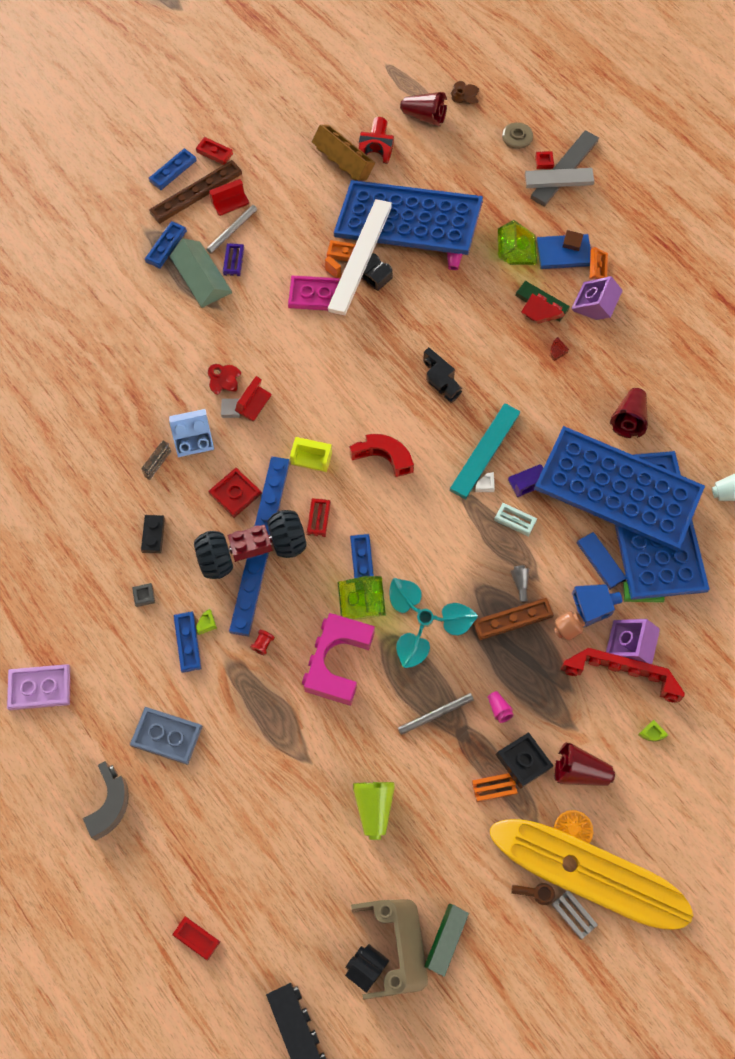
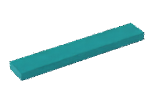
[450,403,521,500]

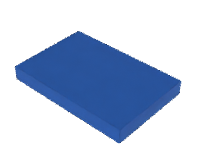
[536,234,591,269]

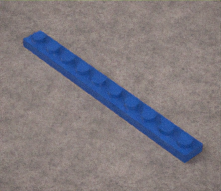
[229,456,290,637]

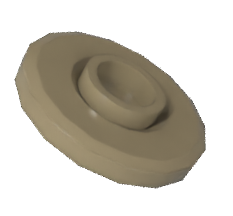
[502,122,533,149]

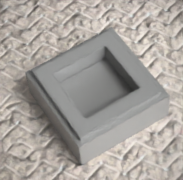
[221,398,240,418]

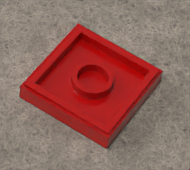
[208,468,262,518]

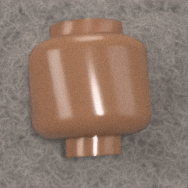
[554,611,585,641]

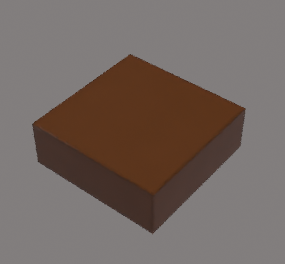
[562,230,584,251]

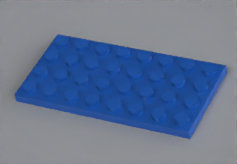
[334,180,483,255]
[534,426,705,552]
[614,451,710,600]

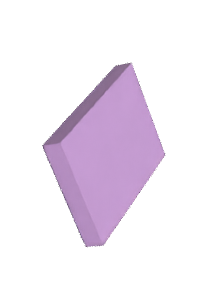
[7,664,70,710]

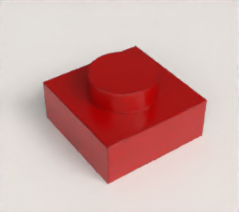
[535,151,554,169]

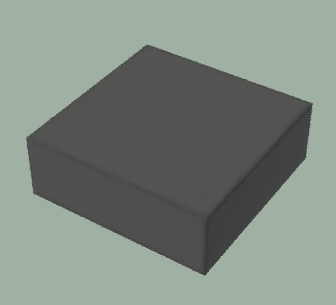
[132,583,155,607]

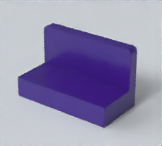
[508,464,543,497]

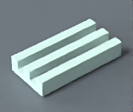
[494,503,537,537]

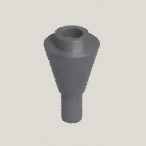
[510,565,530,602]

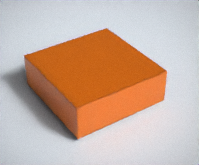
[325,256,342,278]

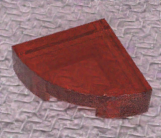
[550,337,569,361]

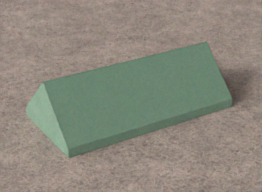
[170,238,232,308]

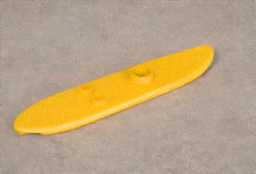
[490,819,693,930]

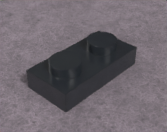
[141,515,165,553]

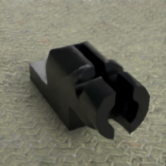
[423,347,463,403]

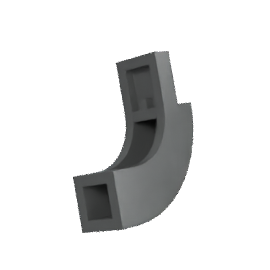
[83,761,129,841]

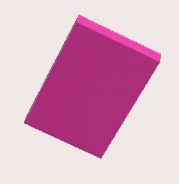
[288,275,341,311]

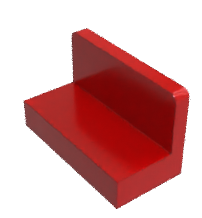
[209,179,249,216]
[235,376,272,421]

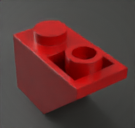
[521,293,565,324]

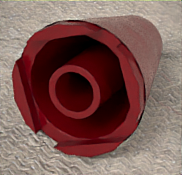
[400,92,447,127]
[610,388,648,438]
[554,742,615,786]

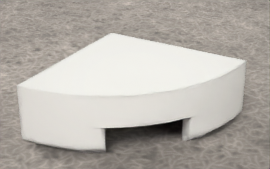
[475,472,495,492]

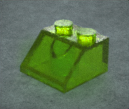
[497,220,537,265]
[338,576,386,620]

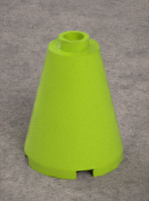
[353,782,395,840]

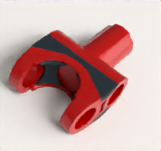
[359,117,394,164]

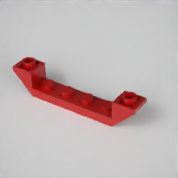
[561,648,685,703]

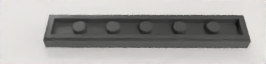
[531,130,599,207]

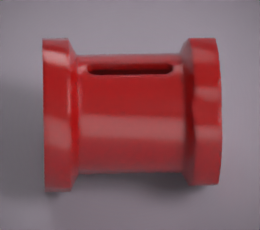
[250,629,275,656]

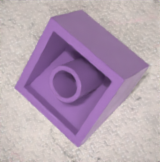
[571,276,623,320]
[606,619,660,664]

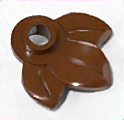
[451,81,479,104]

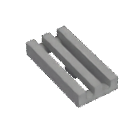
[551,890,598,940]

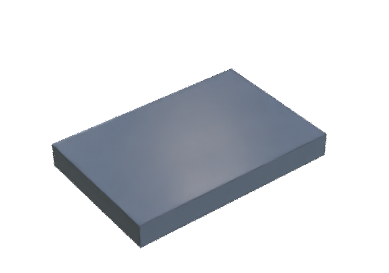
[130,707,203,765]

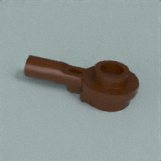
[511,883,555,905]

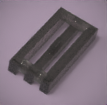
[141,440,171,480]

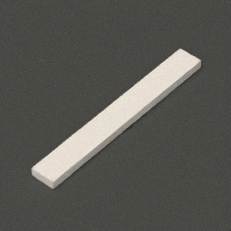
[328,199,392,316]

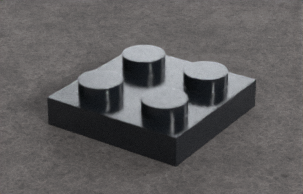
[495,732,553,789]

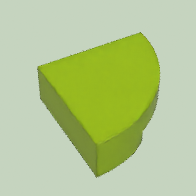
[197,609,217,635]
[638,720,668,741]

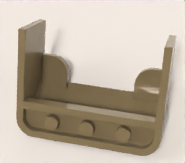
[351,899,428,1000]

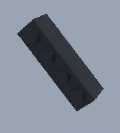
[266,983,326,1059]

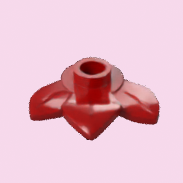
[208,364,242,395]

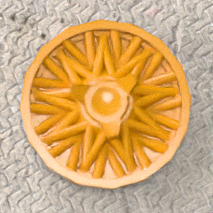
[554,810,594,843]

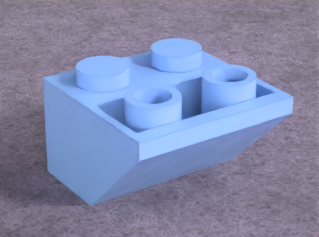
[169,409,214,457]

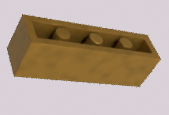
[312,125,376,181]

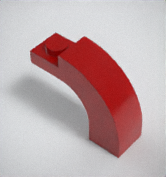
[349,434,414,477]

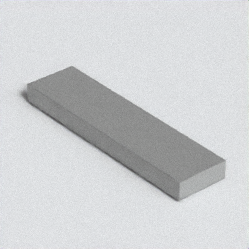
[525,168,594,188]

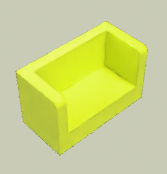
[290,437,332,472]

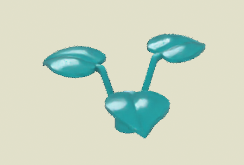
[389,578,478,668]

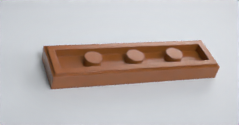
[473,598,554,641]

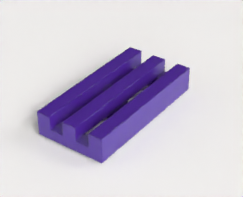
[223,243,244,276]

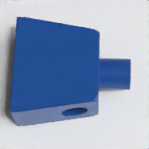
[572,584,622,628]

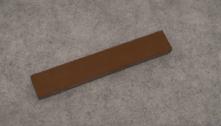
[149,160,242,224]

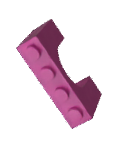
[302,613,375,706]

